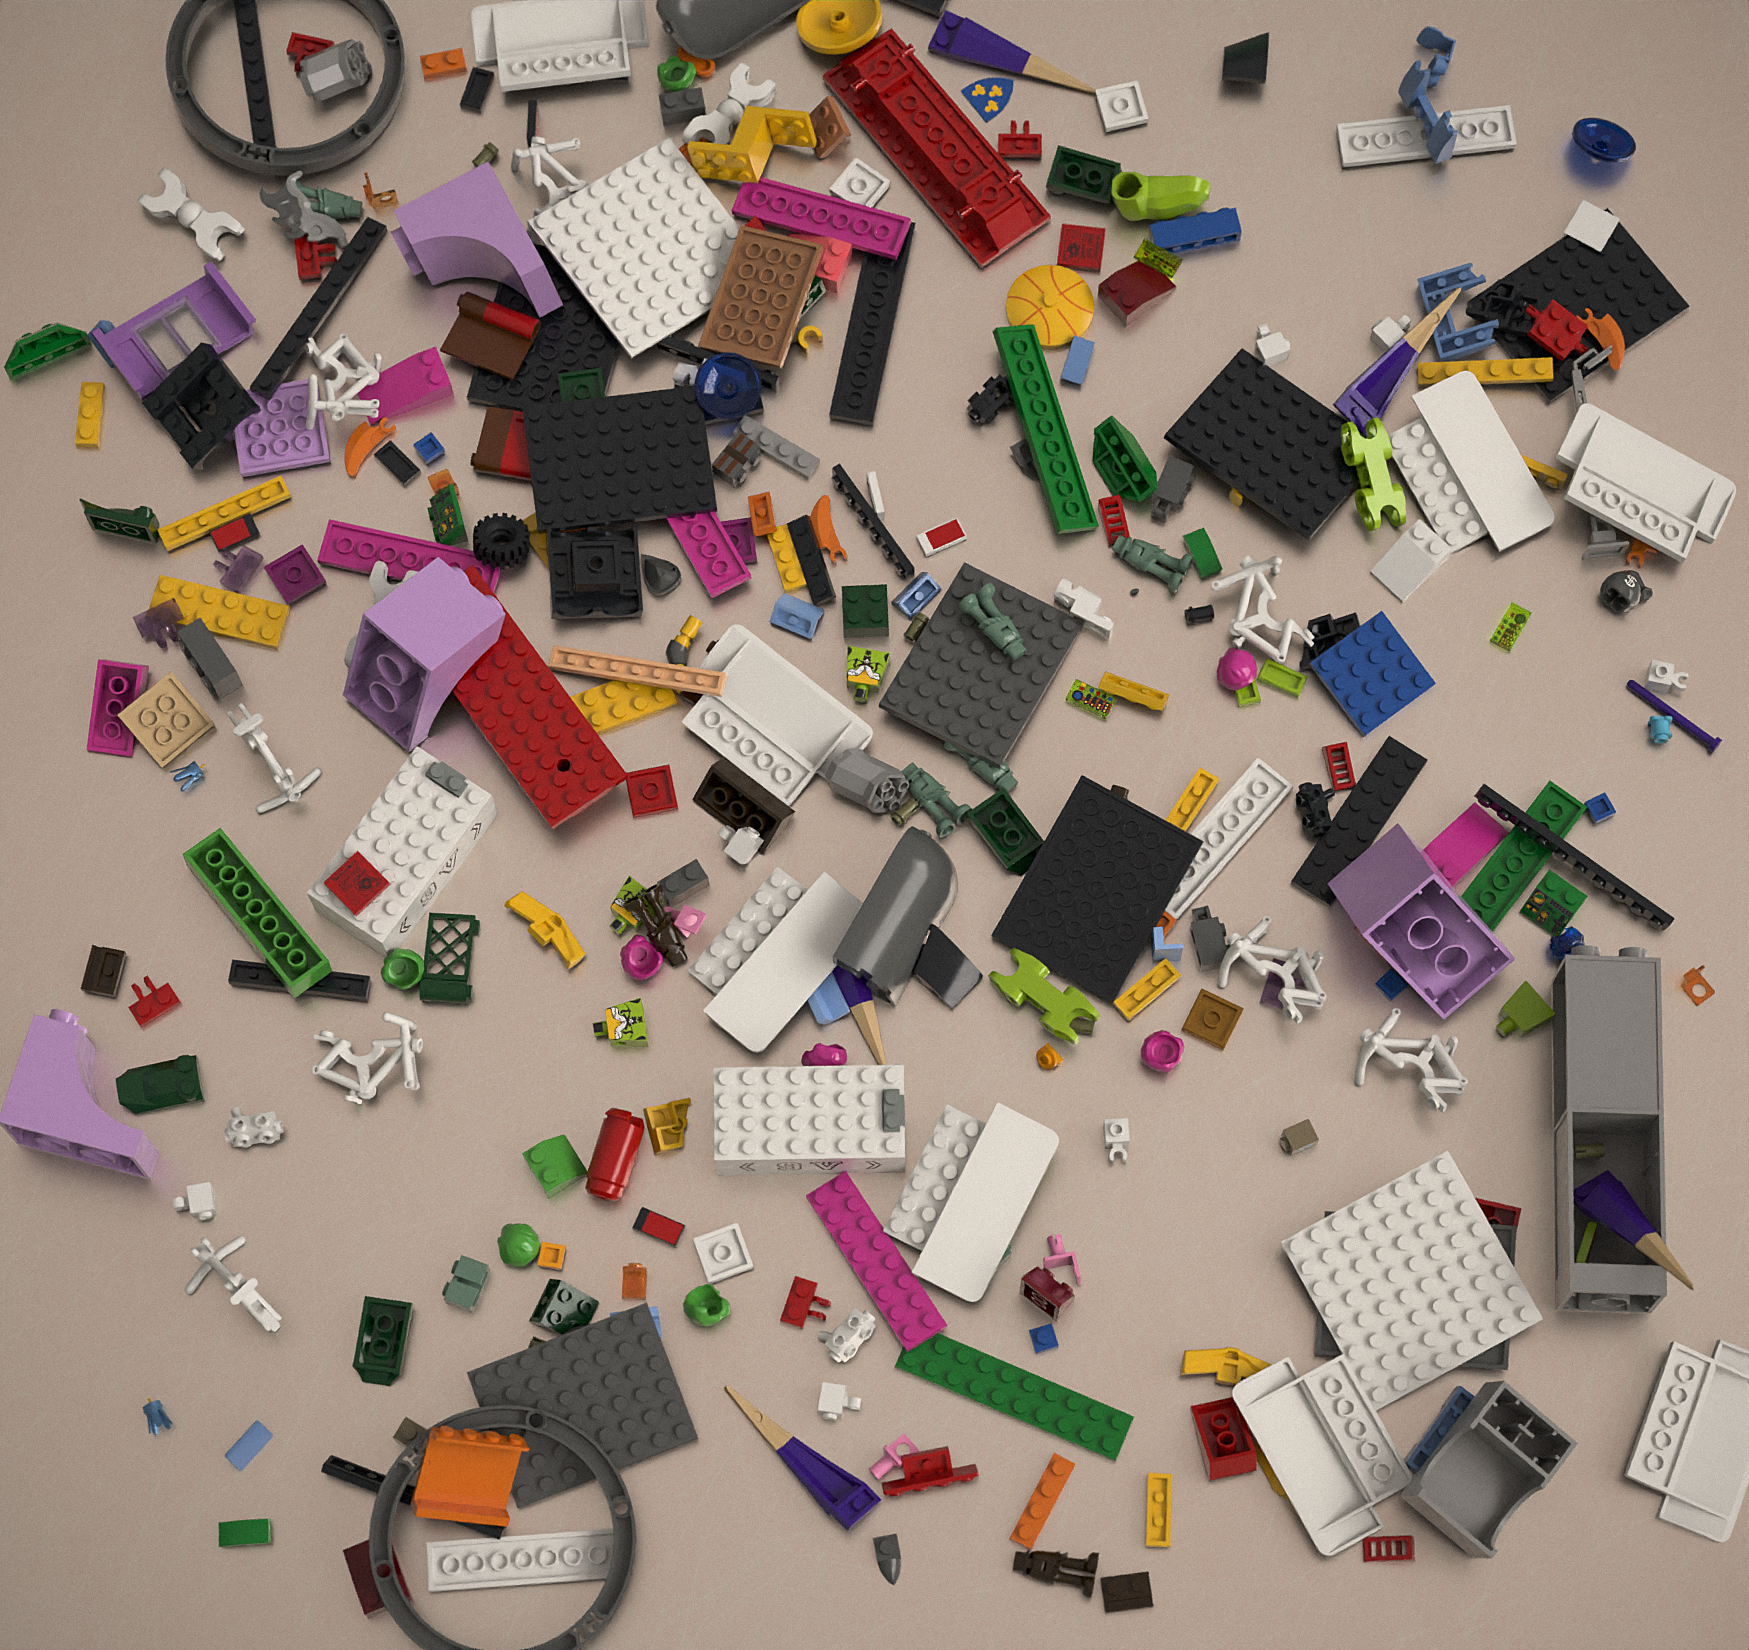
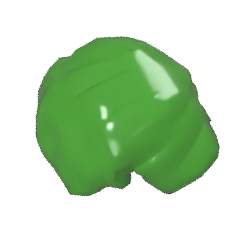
[657,55,697,92]
[381,948,424,990]
[497,1223,541,1267]
[683,1284,731,1327]

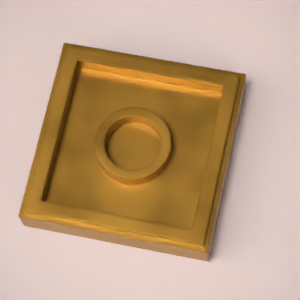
[1181,988,1244,1051]

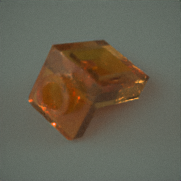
[622,1263,648,1300]

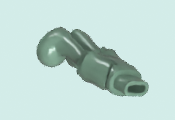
[296,179,362,219]
[1112,535,1194,593]
[958,583,1027,660]
[944,742,1019,792]
[901,762,972,838]

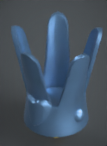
[170,761,205,792]
[142,1398,173,1435]

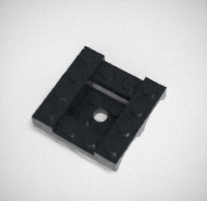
[142,342,261,470]
[546,526,643,619]

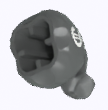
[1600,570,1653,613]

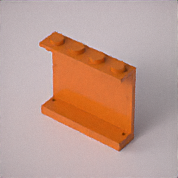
[410,1426,529,1527]

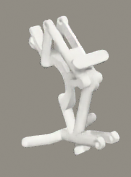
[511,137,589,243]
[305,334,381,430]
[1211,555,1315,664]
[226,703,321,813]
[1217,916,1327,1023]
[1355,1008,1468,1112]
[312,1012,423,1104]
[185,1236,282,1332]

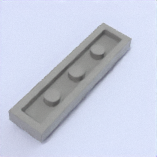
[733,415,820,480]

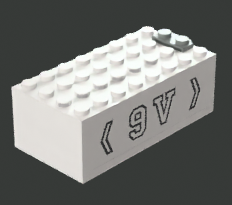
[307,746,498,957]
[714,1065,905,1175]

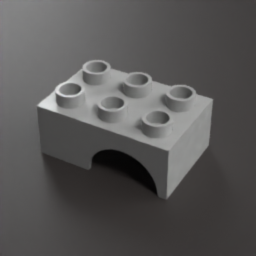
[1400,1381,1578,1559]

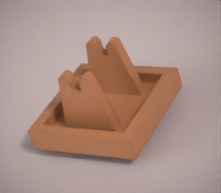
[809,96,851,158]

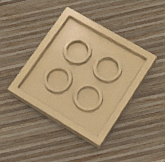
[117,671,215,768]

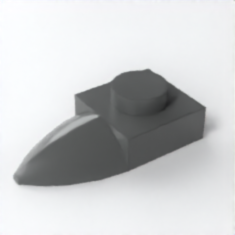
[1010,438,1040,480]
[873,1533,901,1585]

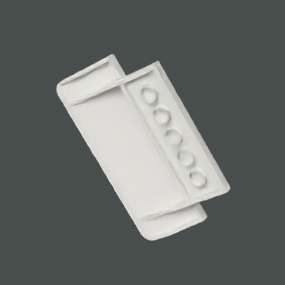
[471,0,649,92]
[1388,371,1554,554]
[1555,403,1736,563]
[681,624,873,806]
[687,867,863,1052]
[883,1102,1059,1302]
[1624,1340,1749,1542]
[1232,1354,1413,1556]

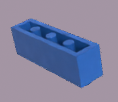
[1149,207,1242,258]

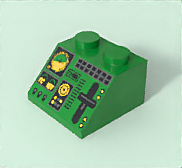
[427,484,468,546]
[1519,869,1588,939]

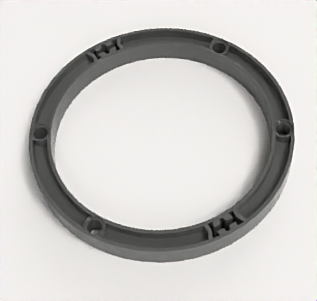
[165,0,405,176]
[369,1405,636,1650]

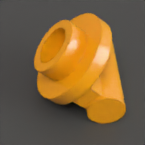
[1036,1043,1064,1070]

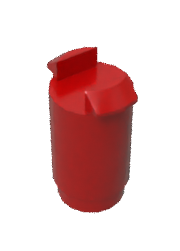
[585,1108,645,1202]

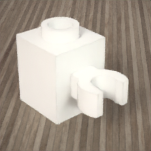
[1370,315,1411,353]
[1254,323,1291,366]
[1644,659,1688,694]
[718,825,764,865]
[1103,1118,1130,1163]
[172,1182,217,1220]
[818,1382,861,1420]

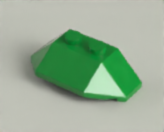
[4,322,92,380]
[1093,416,1158,502]

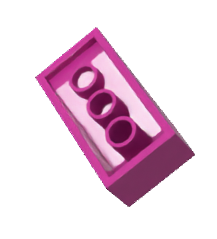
[358,346,454,426]
[86,659,149,756]
[1424,802,1509,888]

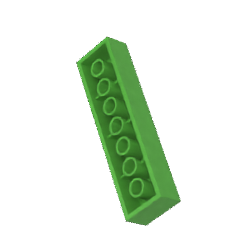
[183,828,332,998]

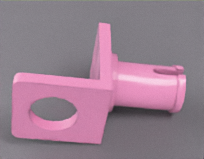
[664,905,707,937]
[1043,1234,1081,1285]
[869,1434,919,1480]

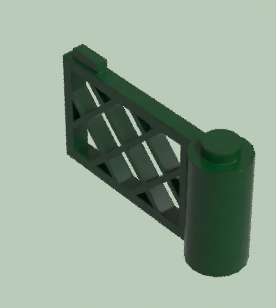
[419,912,480,1003]

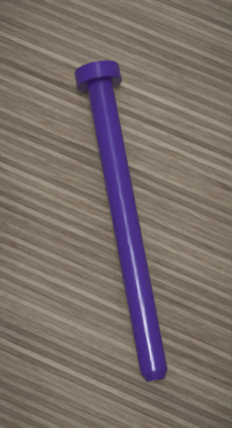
[1627,680,1722,753]

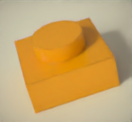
[537,1242,566,1270]

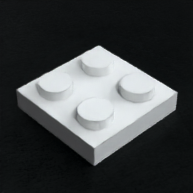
[1095,81,1148,132]
[829,157,891,207]
[693,1223,754,1284]

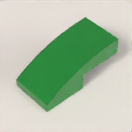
[1183,528,1222,578]
[218,1519,271,1548]

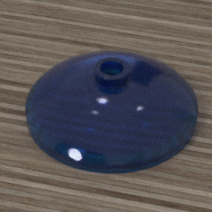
[1572,118,1636,163]
[694,352,762,420]

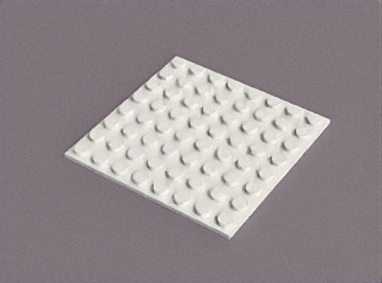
[527,138,739,358]
[1281,1151,1543,1411]

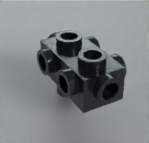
[966,374,1013,424]
[1296,782,1335,838]

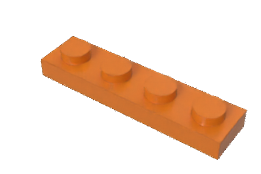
[1010,1453,1075,1550]

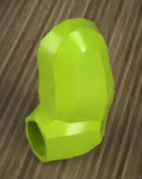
[1112,172,1211,221]

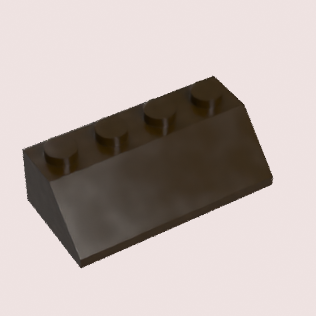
[692,757,796,854]

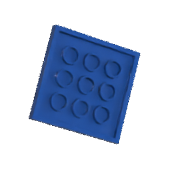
[1309,611,1436,737]

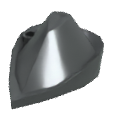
[641,554,681,596]

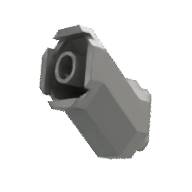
[300,39,372,102]
[825,749,909,813]

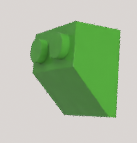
[522,1134,588,1199]

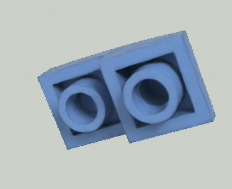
[1060,336,1095,385]

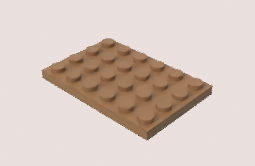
[698,225,824,369]

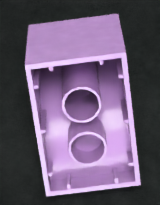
[391,162,563,317]
[343,557,506,752]
[1327,823,1515,1020]
[0,1009,159,1179]

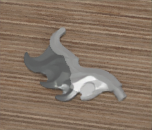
[260,171,348,249]

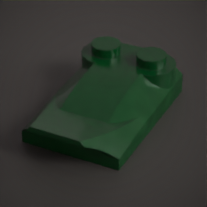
[1046,145,1122,204]
[79,498,160,544]
[966,788,1044,875]
[116,1055,205,1115]
[353,1296,413,1386]

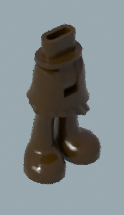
[622,883,688,967]
[1013,1550,1099,1599]

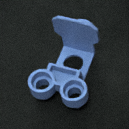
[1416,26,1456,87]

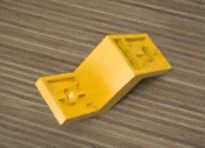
[687,106,817,183]

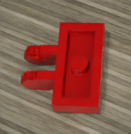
[286,32,335,73]
[998,121,1042,158]
[294,235,337,280]
[128,975,181,1028]
[780,1276,831,1329]

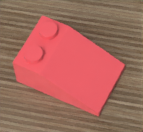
[789,233,852,293]

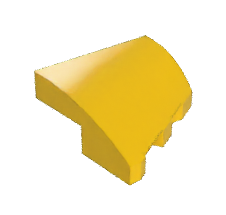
[643,1098,691,1155]

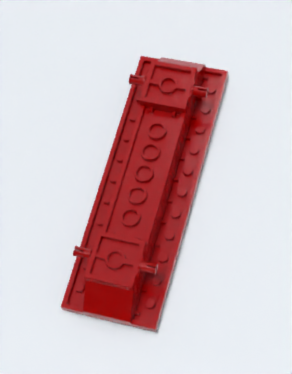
[822,28,1051,268]
[452,565,628,830]

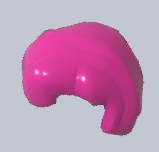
[1217,647,1257,691]
[620,935,663,981]
[1141,1030,1184,1073]
[801,1043,847,1066]

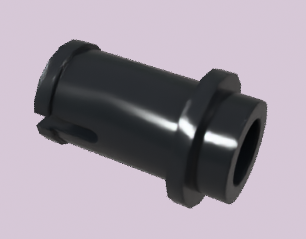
[1184,604,1214,624]

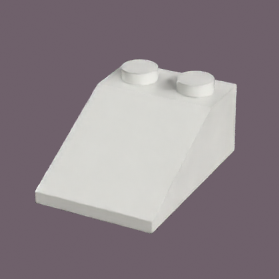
[1370,519,1452,603]

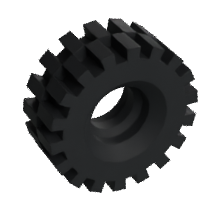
[473,513,530,570]

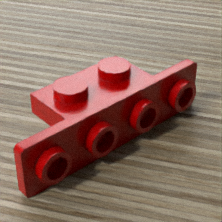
[881,1446,979,1496]

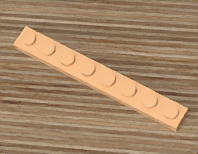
[548,645,727,697]

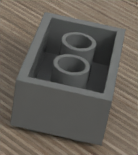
[177,618,243,700]

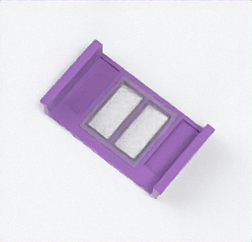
[91,261,256,401]

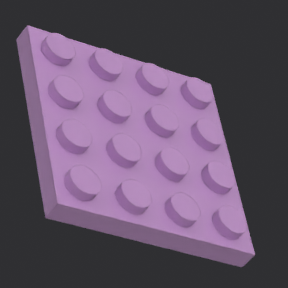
[234,379,330,477]

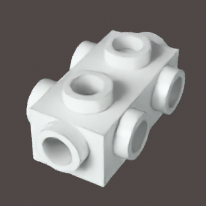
[224,1108,283,1148]
[818,1308,876,1363]

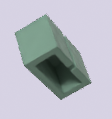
[442,1255,490,1313]

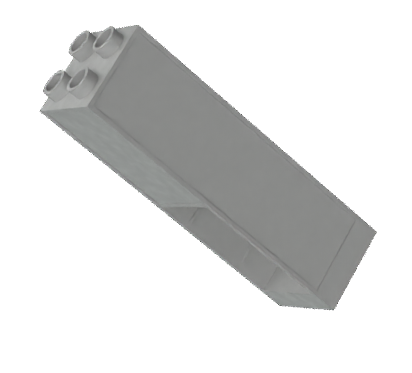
[1552,945,1667,1313]

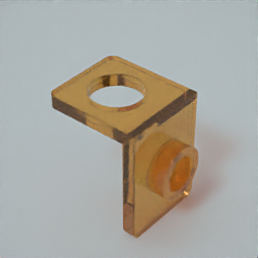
[363,173,398,208]
[428,469,460,496]
[1680,965,1715,1006]

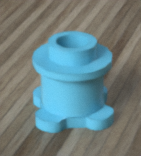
[1648,716,1672,743]

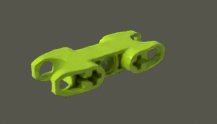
[1341,417,1406,532]
[988,948,1101,1045]

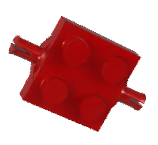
[1524,299,1590,361]

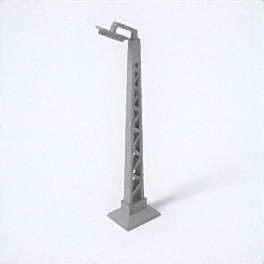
[1571,346,1630,560]

